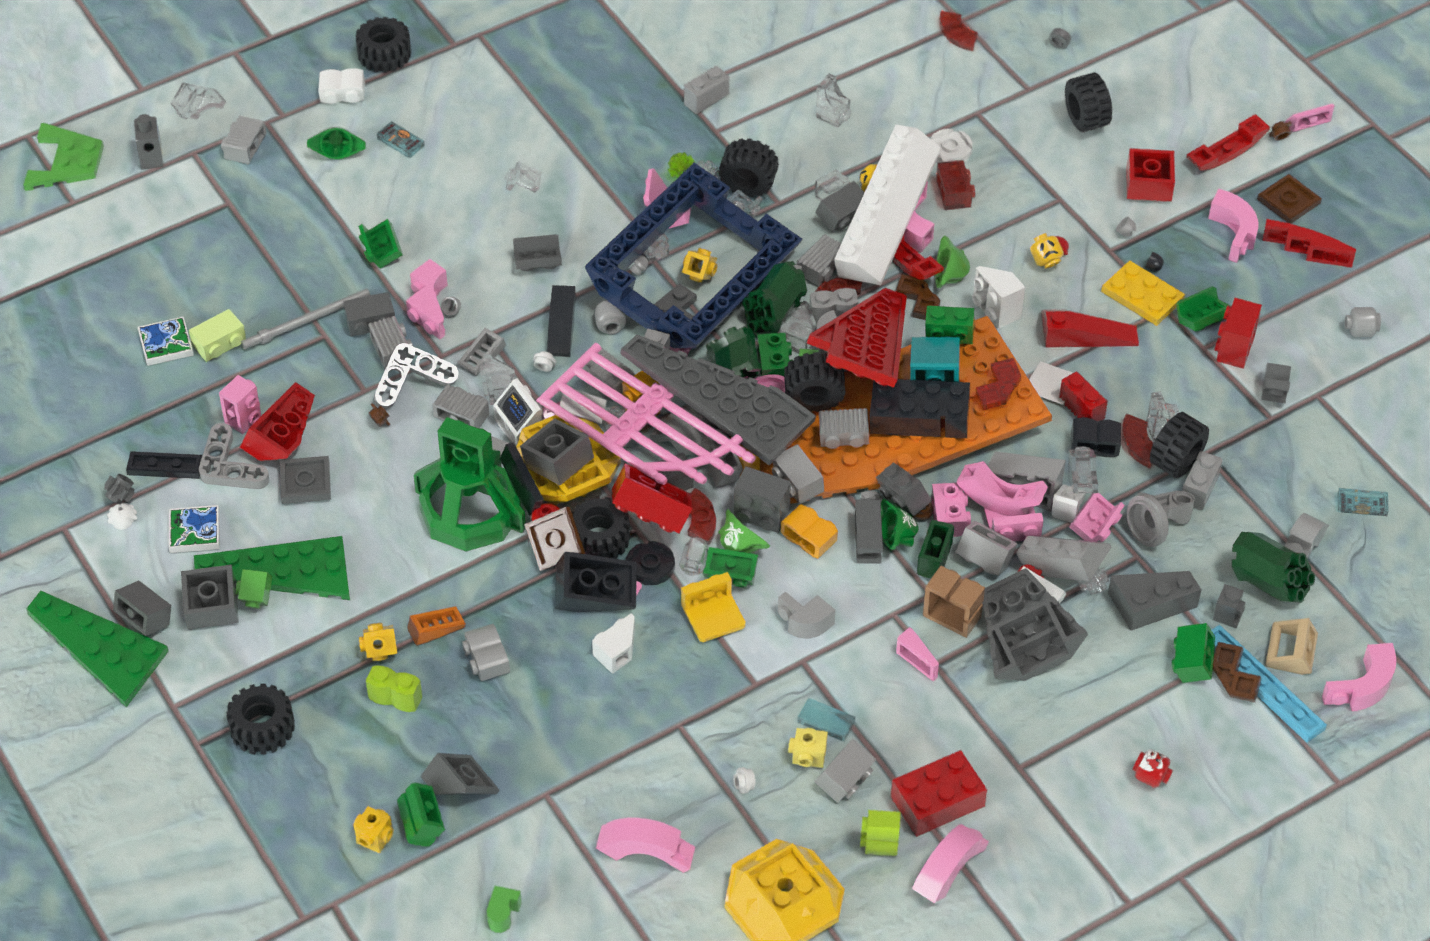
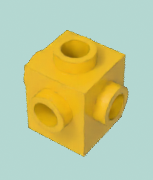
[682,248,718,283]
[359,623,397,661]
[353,806,394,853]

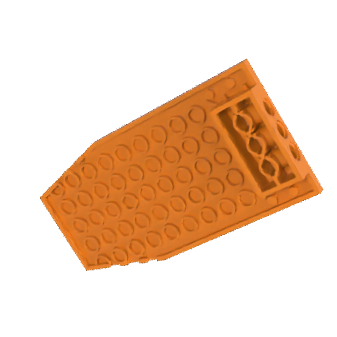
[760,315,1052,504]

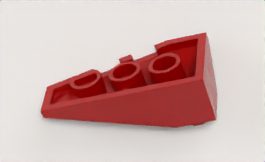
[1041,309,1139,348]
[240,382,315,461]

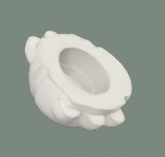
[107,503,137,530]

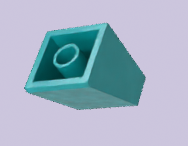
[910,337,960,382]

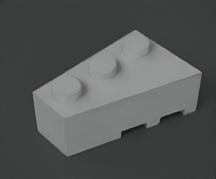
[988,451,1066,511]

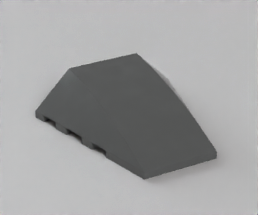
[983,568,1088,681]

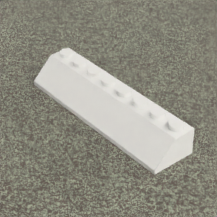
[834,125,941,285]

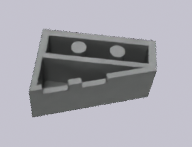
[1108,571,1202,631]

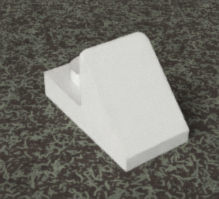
[1052,484,1087,523]

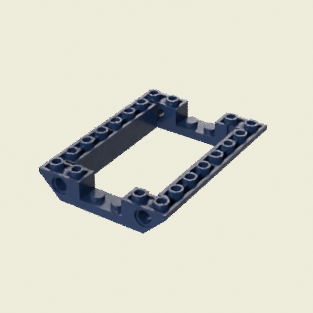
[585,162,803,348]

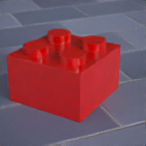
[1126,148,1175,202]
[1214,298,1262,369]

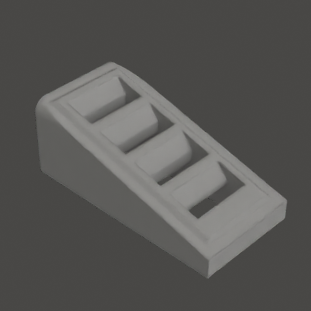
[457,328,506,376]

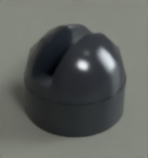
[1145,252,1164,272]

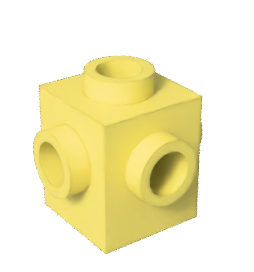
[788,728,828,768]

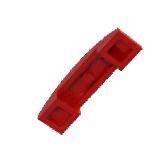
[1186,114,1270,170]
[892,235,944,280]

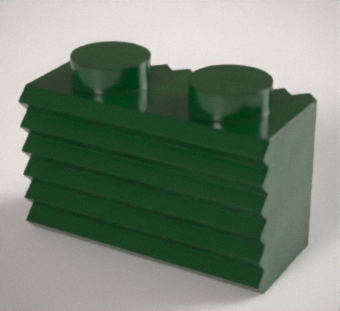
[917,520,954,578]

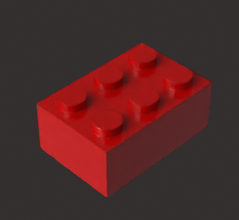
[612,463,693,534]
[890,750,987,837]

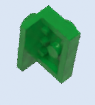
[358,219,403,269]
[1176,286,1231,331]
[703,547,759,588]

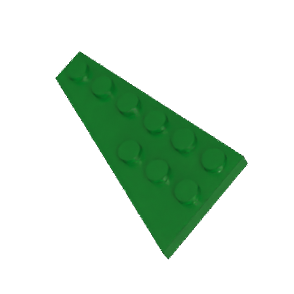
[194,536,350,601]
[26,590,169,708]

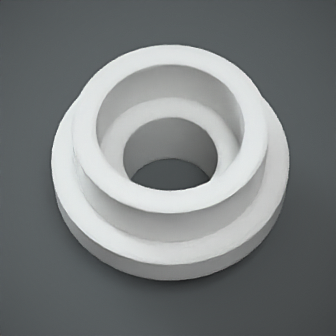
[533,351,556,372]
[733,767,755,794]

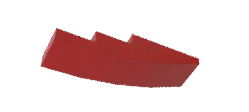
[1262,219,1356,268]

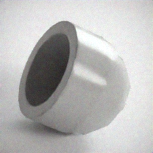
[1116,217,1136,237]
[441,297,461,315]

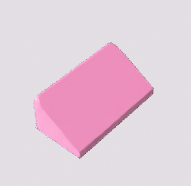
[1285,103,1334,132]

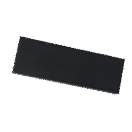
[500,443,544,516]
[126,451,202,479]

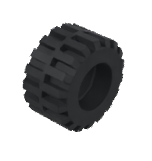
[355,17,411,73]
[1065,72,1112,132]
[718,138,779,198]
[784,352,846,412]
[1150,411,1209,478]
[571,496,630,559]
[226,683,295,755]

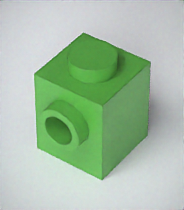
[236,569,273,609]

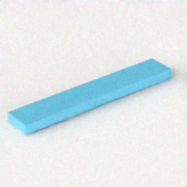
[1212,624,1327,743]

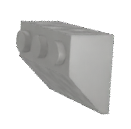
[1017,536,1111,582]

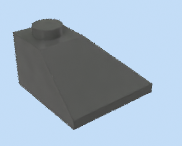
[420,753,500,795]

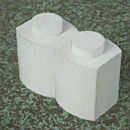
[319,69,365,104]

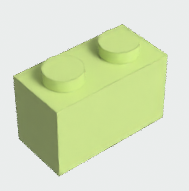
[189,309,246,362]

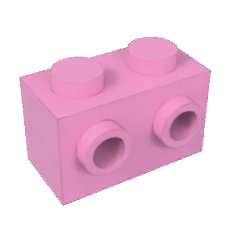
[219,375,262,434]
[931,483,971,537]

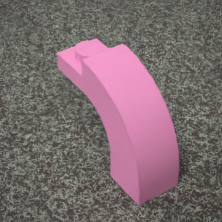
[904,182,934,253]
[1208,189,1258,263]
[956,461,1048,516]
[1322,643,1396,711]
[596,818,695,873]
[913,824,989,903]

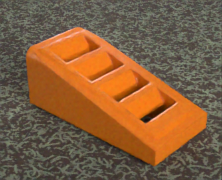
[408,606,466,645]

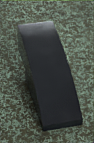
[547,285,576,357]

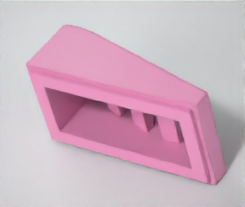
[896,627,939,681]

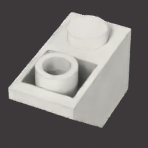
[592,613,635,674]

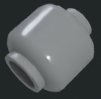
[594,300,626,334]
[1345,307,1381,337]

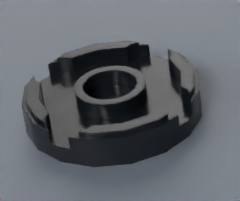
[626,541,675,585]

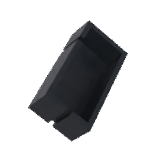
[870,379,970,439]

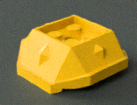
[516,414,621,505]
[725,839,845,941]

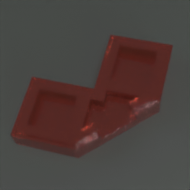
[976,358,1021,410]

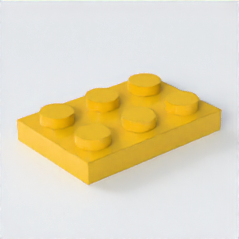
[1101,260,1185,326]

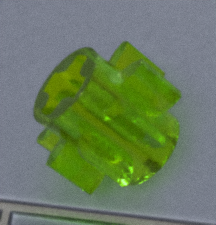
[668,152,696,178]

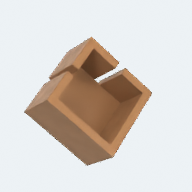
[923,566,985,638]

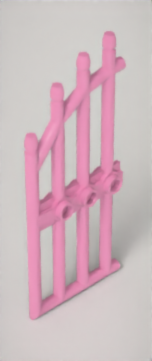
[536,343,756,485]

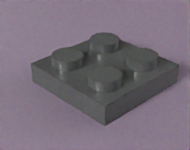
[280,456,331,504]

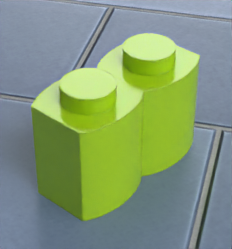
[366,666,423,712]
[860,810,900,856]

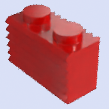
[1059,371,1108,421]

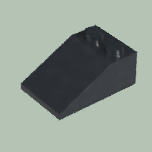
[555,551,637,612]

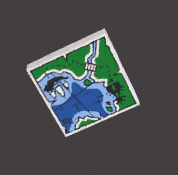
[138,317,194,366]
[169,505,220,553]

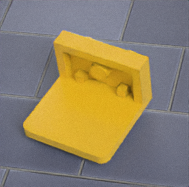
[681,572,746,642]

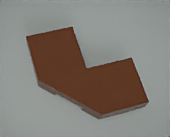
[896,274,941,320]
[1213,642,1262,702]

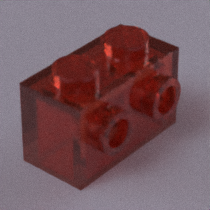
[936,160,975,210]

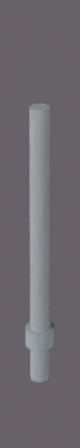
[241,288,370,349]

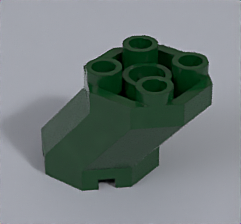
[742,261,807,336]
[706,326,762,379]
[1231,532,1315,603]

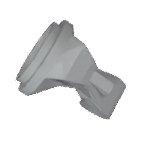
[1127,491,1195,547]

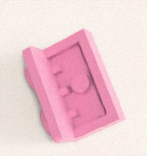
[1069,491,1125,542]

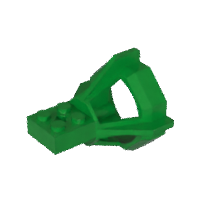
[413,417,526,552]

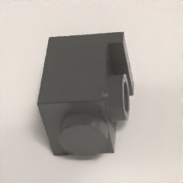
[1213,584,1246,629]

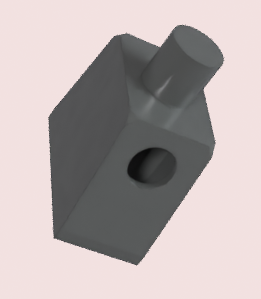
[134,114,164,170]

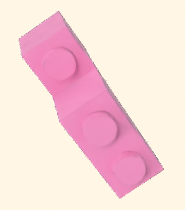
[406,259,448,339]

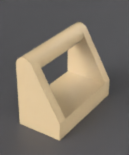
[1265,618,1318,675]

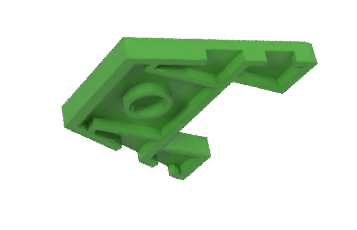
[24,123,104,191]

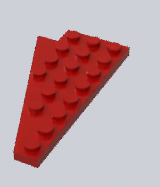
[806,288,907,387]

